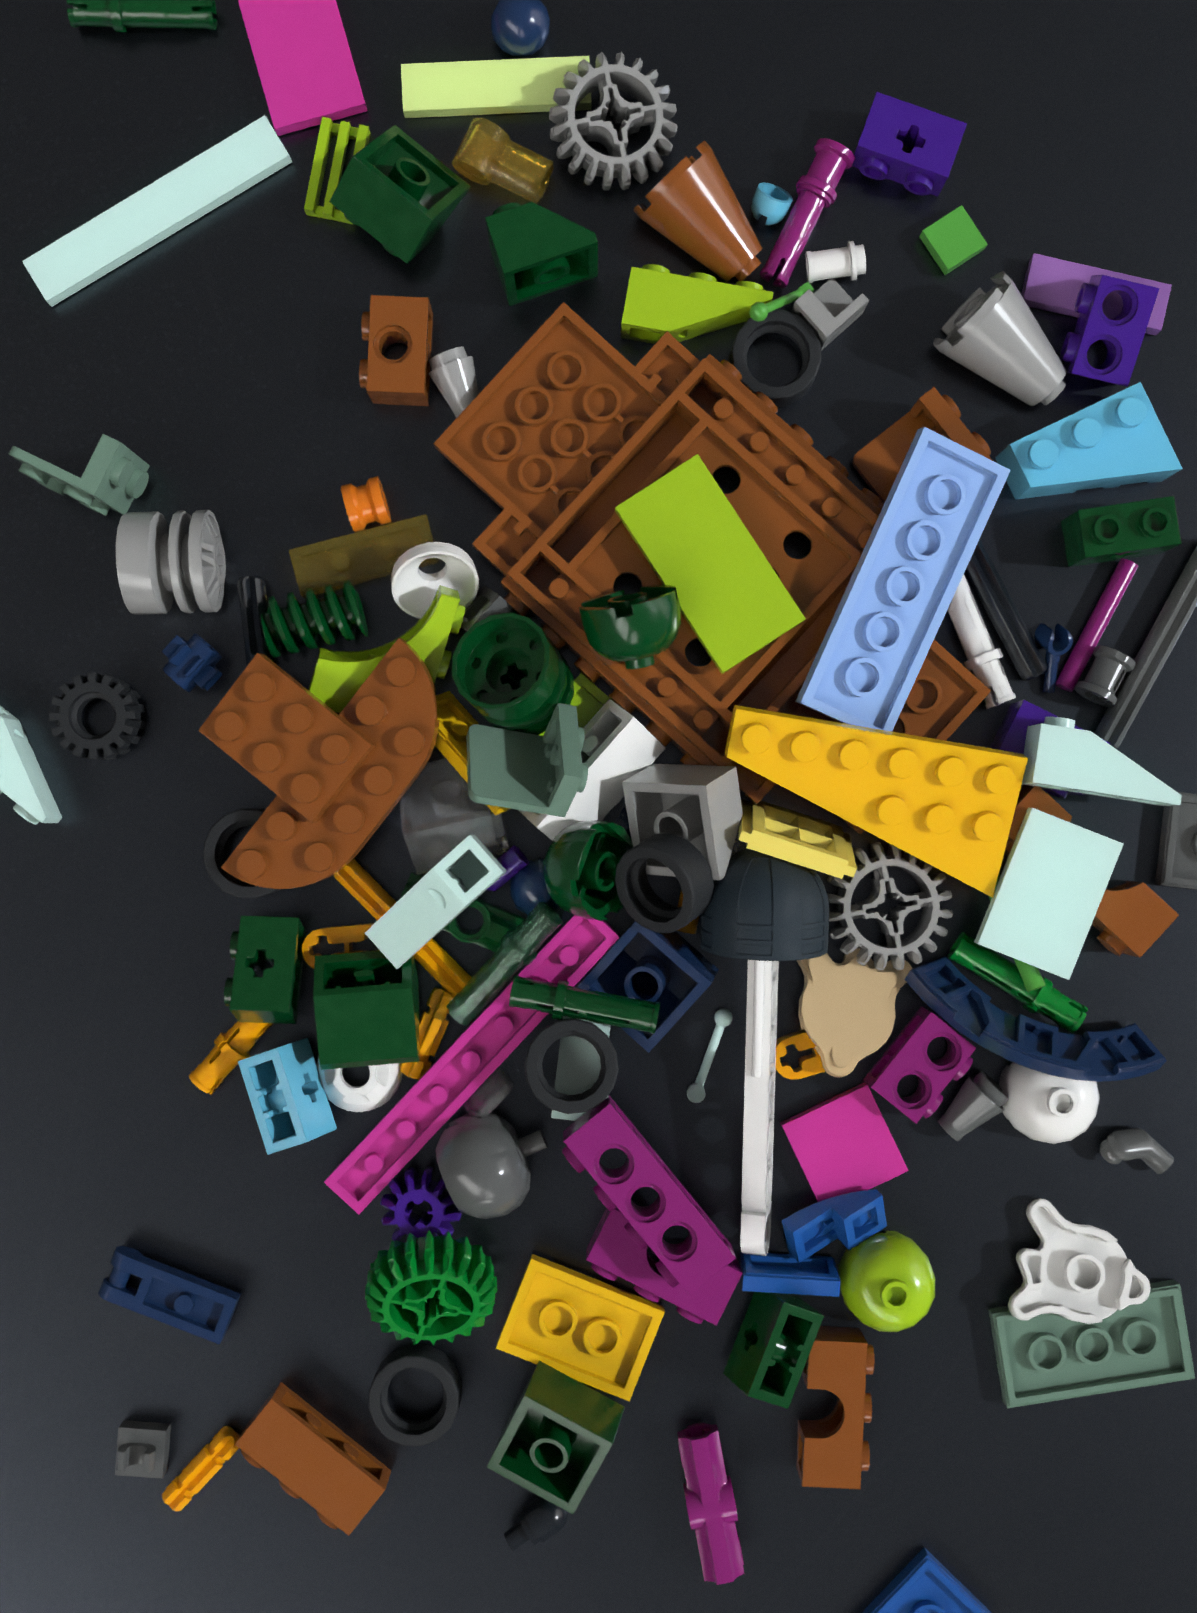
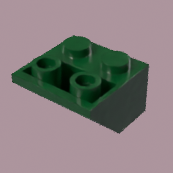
[313,950,419,1070]

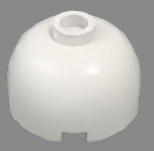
[999,1062,1100,1144]

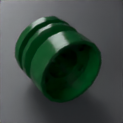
[452,613,574,735]

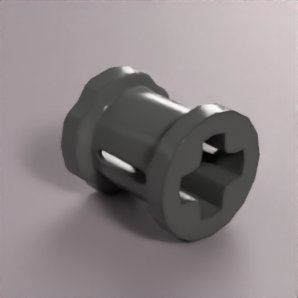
[1074,645,1136,707]

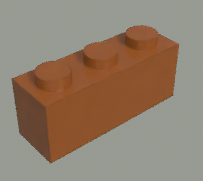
[235,1382,392,1536]

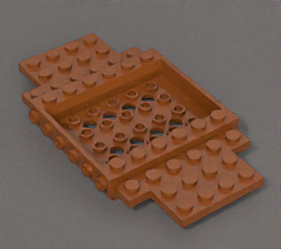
[433,302,991,834]

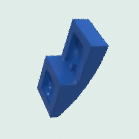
[782,1189,887,1263]

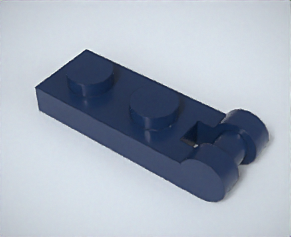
[98,1246,241,1344]

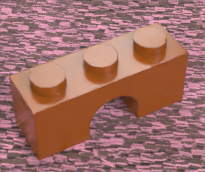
[796,1326,875,1489]

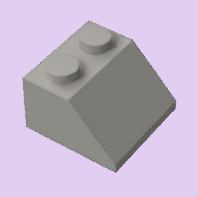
[622,764,743,881]

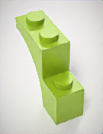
[308,585,465,713]

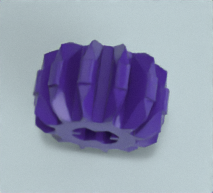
[380,1166,462,1241]

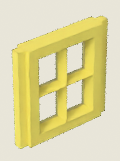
[739,799,857,879]

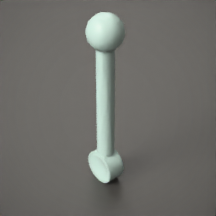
[686,1008,733,1103]

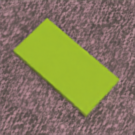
[615,454,806,674]

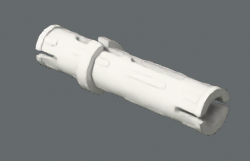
[947,574,1016,709]

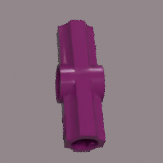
[677,1422,745,1585]

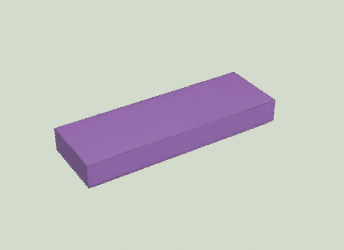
[1021,253,1172,336]

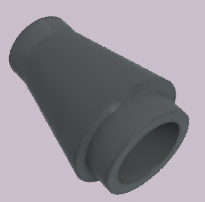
[938,1071,1009,1142]

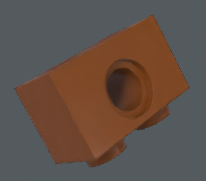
[359,295,433,406]

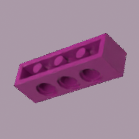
[562,1095,736,1296]

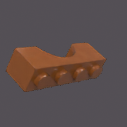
[1004,785,1179,958]

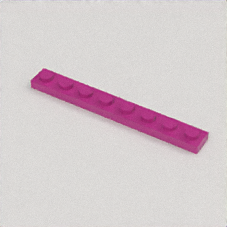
[324,914,621,1215]

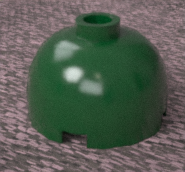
[579,585,681,669]
[543,820,633,921]

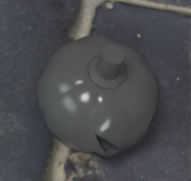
[435,1112,548,1219]

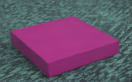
[780,1082,909,1202]

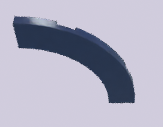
[904,956,1167,1082]

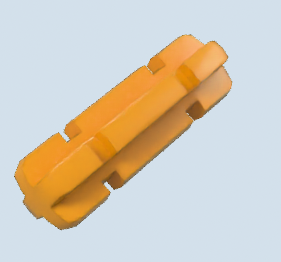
[400,987,457,1080]
[162,1426,240,1512]

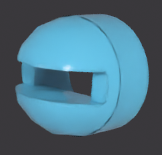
[751,182,793,226]

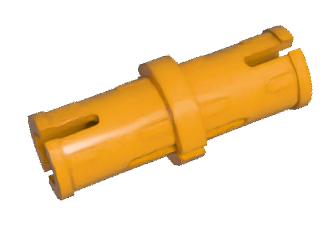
[189,1021,274,1095]

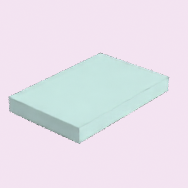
[974,807,1124,980]

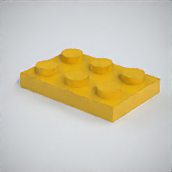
[496,1254,665,1402]

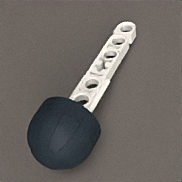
[700,848,829,1256]

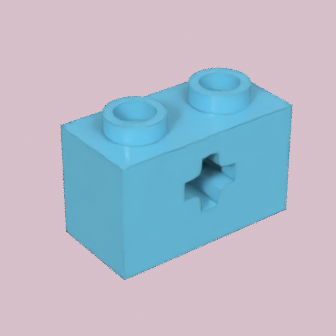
[238,1038,337,1155]

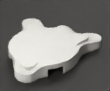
[1008,1198,1151,1324]

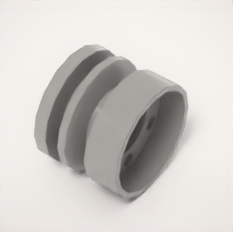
[116,510,226,615]

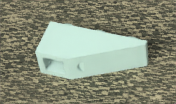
[0,706,62,825]
[365,835,507,969]

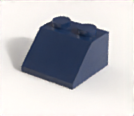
[578,921,719,1053]

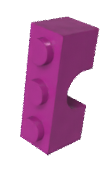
[586,1207,743,1326]

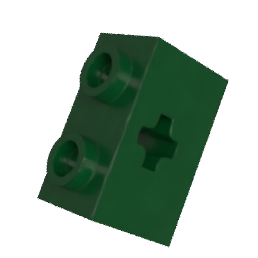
[1061,496,1181,567]
[224,916,306,1024]
[723,1292,824,1409]

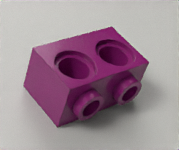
[863,1006,976,1124]

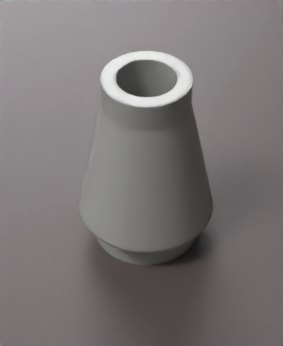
[428,346,479,418]

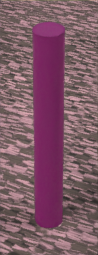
[1056,558,1138,692]

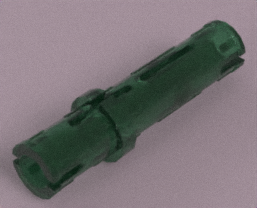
[446,902,562,1026]

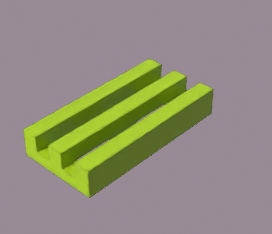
[304,117,371,224]

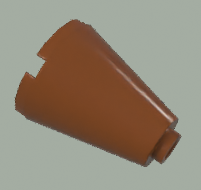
[634,140,762,282]

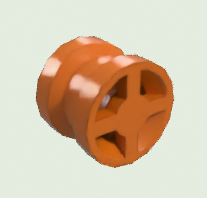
[341,476,392,532]

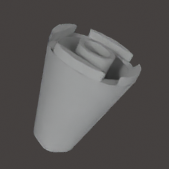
[933,271,1067,406]

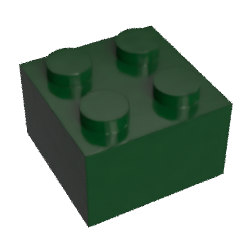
[487,1360,625,1514]

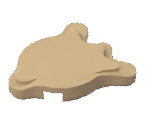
[797,948,912,1078]

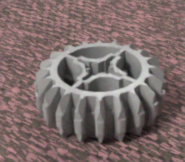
[549,51,678,191]
[827,842,953,970]

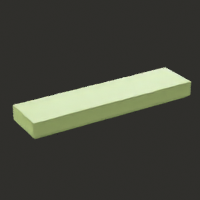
[401,56,591,118]

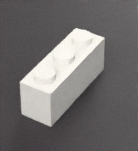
[518,699,665,841]

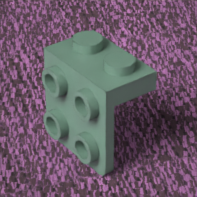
[9,434,150,516]
[466,703,588,817]

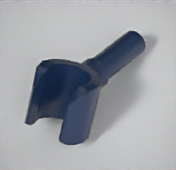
[1034,623,1073,693]

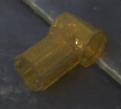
[452,117,554,204]

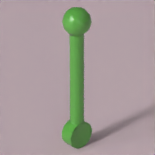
[749,282,814,322]

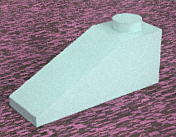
[1022,717,1182,806]

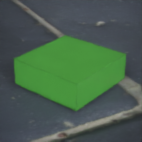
[919,205,988,275]

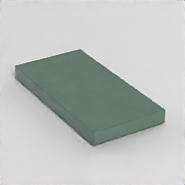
[988,1279,1195,1409]

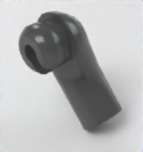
[1100,1128,1174,1174]

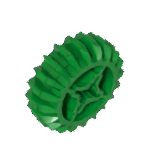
[365,1230,497,1346]

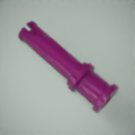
[759,138,855,288]

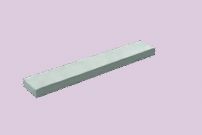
[22,115,292,307]

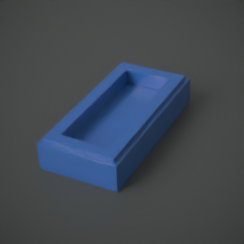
[739,1252,841,1297]

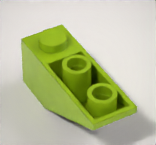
[621,264,774,344]

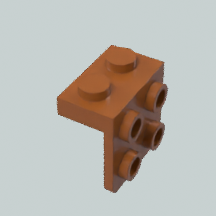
[852,387,993,504]

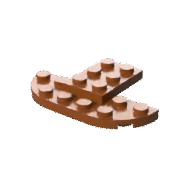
[198,638,439,889]

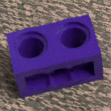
[1060,275,1160,387]

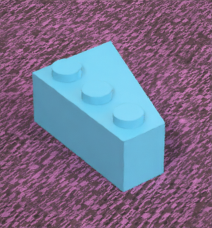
[995,382,1183,500]

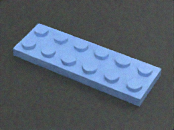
[795,427,1010,731]

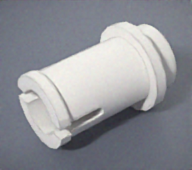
[805,241,866,283]

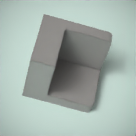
[791,279,869,351]

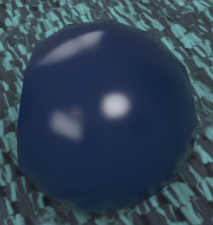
[491,0,550,57]
[510,858,559,919]

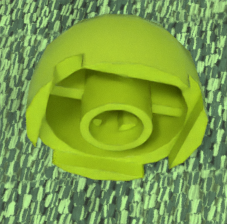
[838,1231,936,1332]

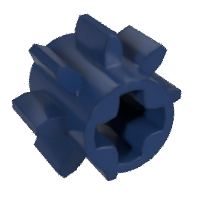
[161,633,223,693]

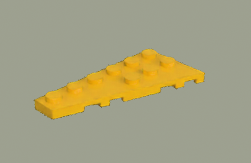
[725,705,1028,898]

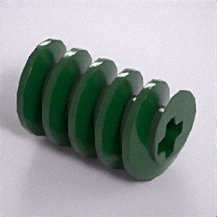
[261,579,368,658]

